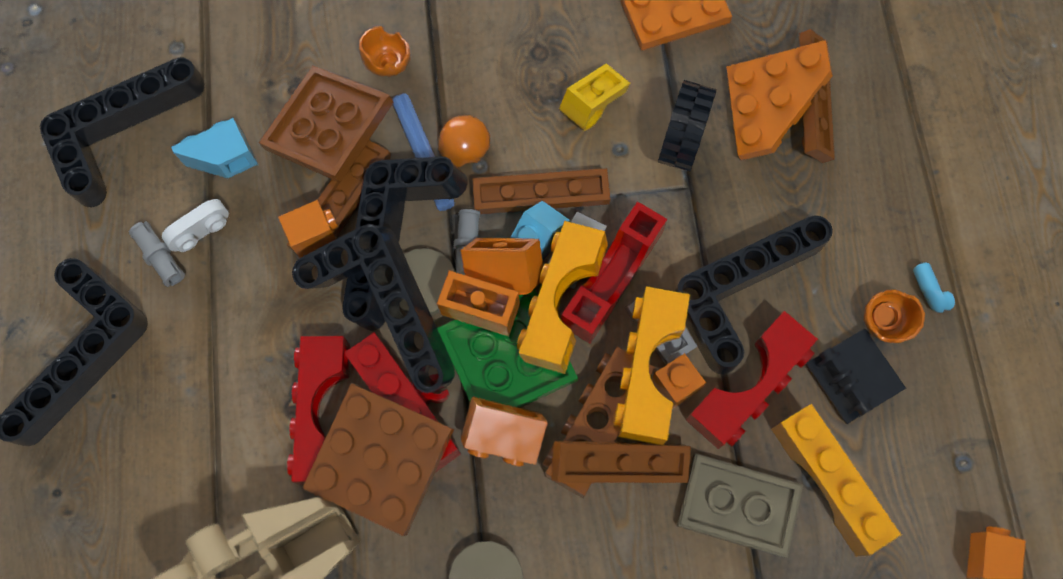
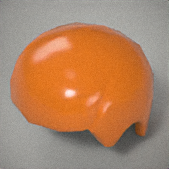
[359,26,410,77]
[438,115,490,168]
[864,289,925,343]

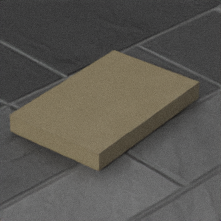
[676,454,803,558]

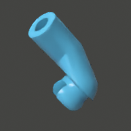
[913,263,955,313]

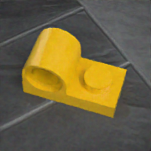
[559,63,630,131]

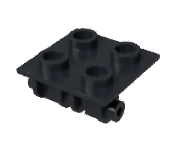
[806,328,906,425]

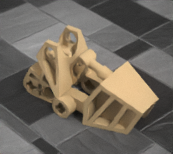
[153,497,360,579]

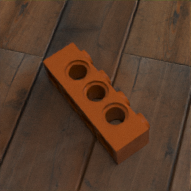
[543,346,655,498]

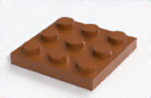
[259,66,394,183]
[303,383,454,536]

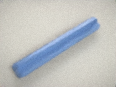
[392,93,454,211]

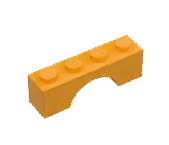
[517,221,608,374]
[614,287,690,445]
[771,404,901,557]

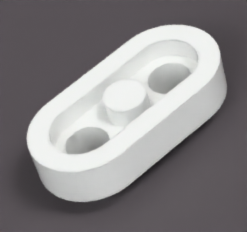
[162,199,229,252]

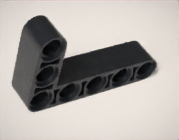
[40,57,205,208]
[342,156,468,331]
[675,215,833,375]
[292,225,455,393]
[0,258,148,447]

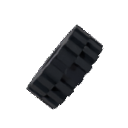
[658,80,717,172]

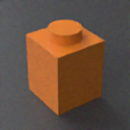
[278,200,338,258]
[651,353,706,409]
[967,526,1026,579]

